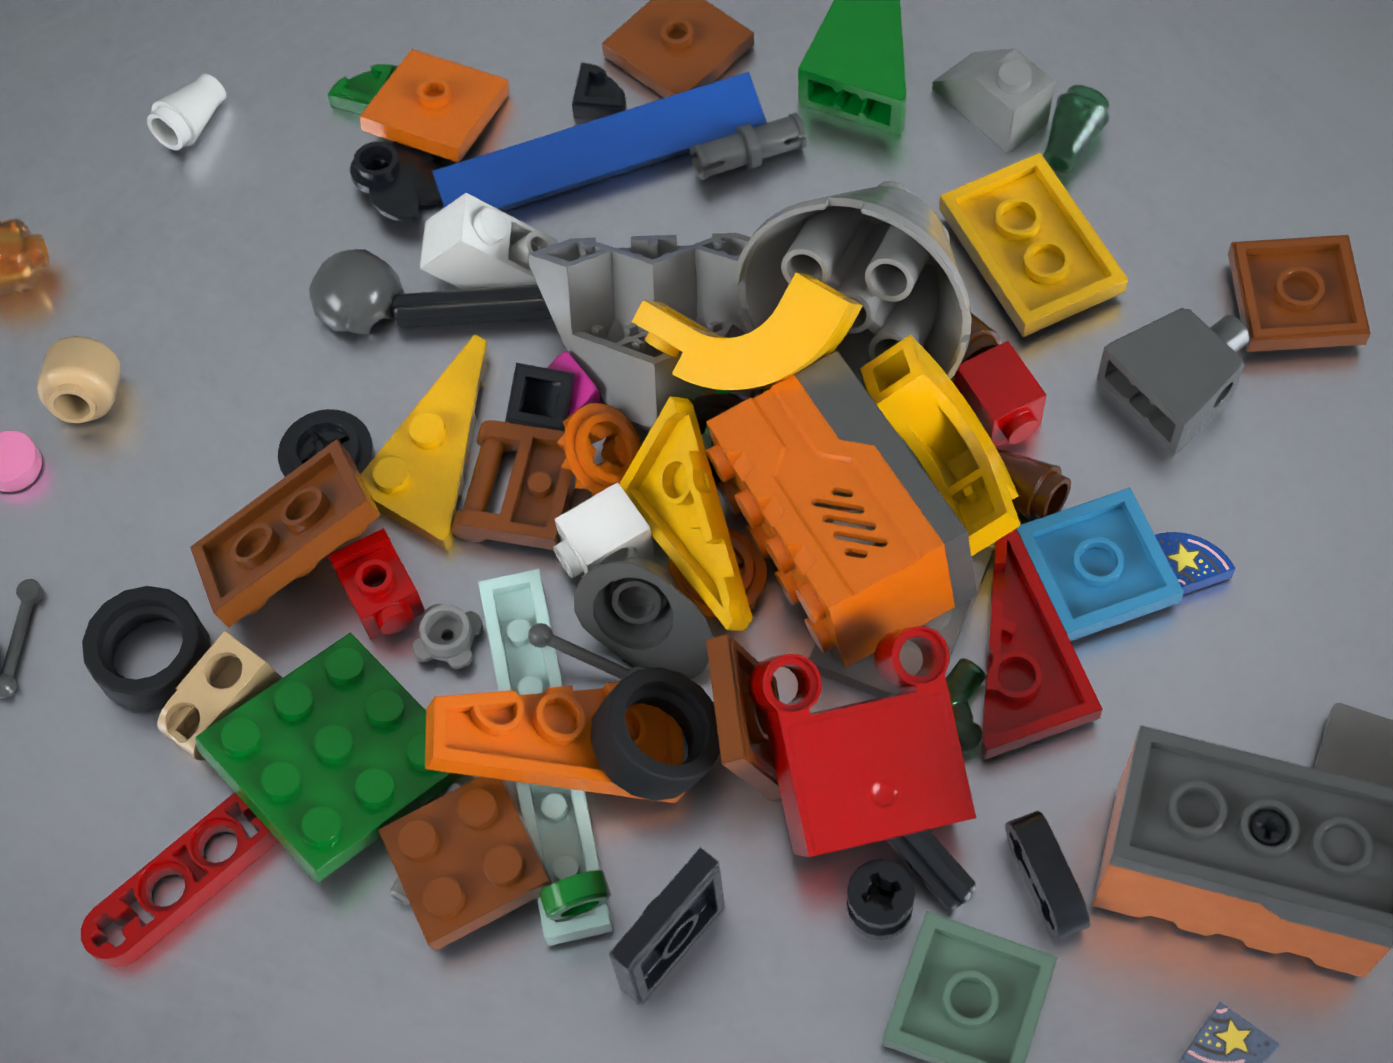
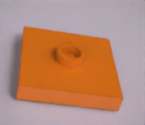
[360,49,509,163]

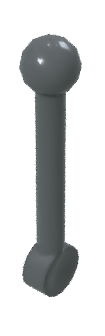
[0,579,44,699]
[528,623,645,679]

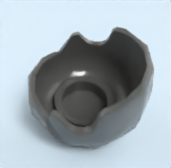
[309,249,404,334]

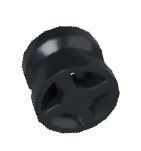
[846,859,915,940]

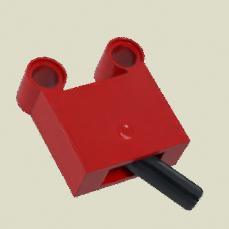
[748,626,976,910]

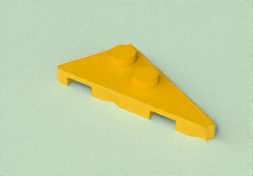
[360,334,488,552]
[619,396,753,631]

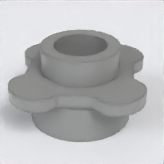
[412,604,483,669]

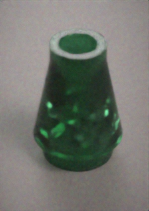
[1043,85,1109,173]

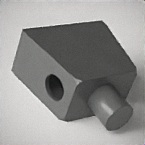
[1097,308,1250,455]

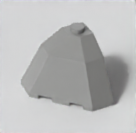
[528,233,751,431]

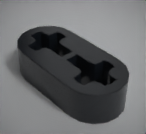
[1005,810,1090,940]

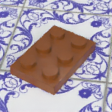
[190,439,381,628]

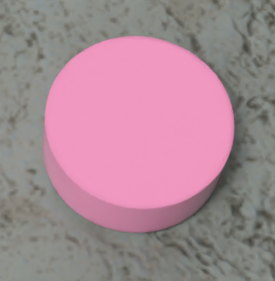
[0,430,42,492]

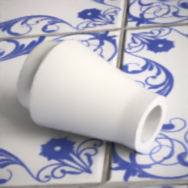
[147,74,226,150]

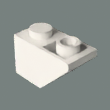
[420,193,557,290]

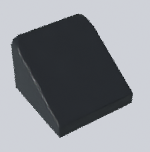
[505,363,575,431]

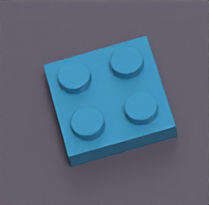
[1016,487,1184,641]

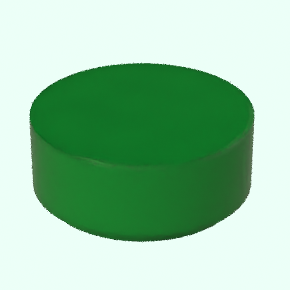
[539,870,611,920]

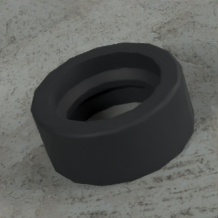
[82,586,211,712]
[591,667,720,801]

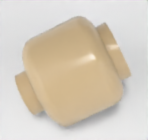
[37,336,121,424]

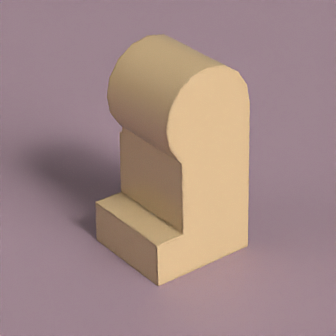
[157,630,283,761]

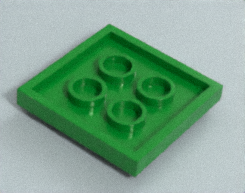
[195,632,464,884]

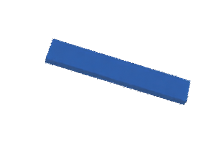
[432,72,767,212]

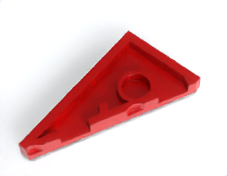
[981,529,1103,760]

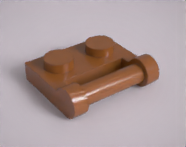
[451,420,576,550]

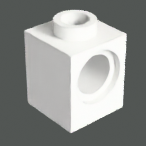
[553,482,655,578]

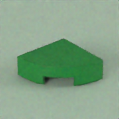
[327,64,398,114]

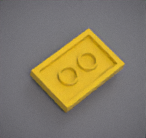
[939,153,1128,337]

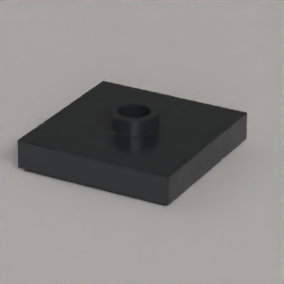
[609,847,725,1004]

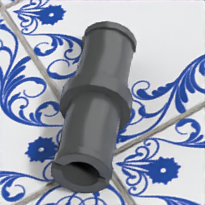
[690,113,807,180]

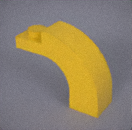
[632,272,863,390]
[860,334,1021,556]

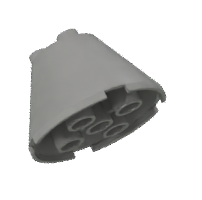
[733,181,972,391]

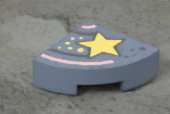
[1179,1002,1280,1063]

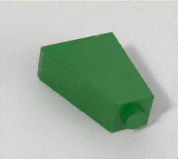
[798,0,906,136]

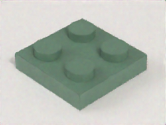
[882,911,1058,1063]

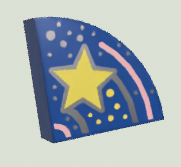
[1155,532,1236,595]

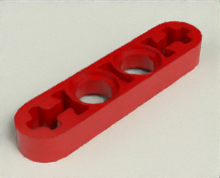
[81,792,279,968]

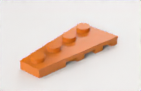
[425,682,685,803]

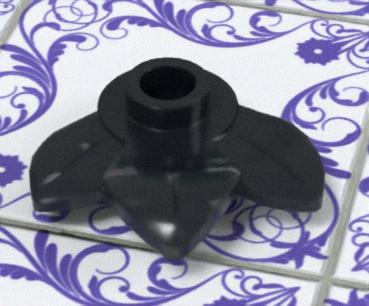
[350,142,443,222]

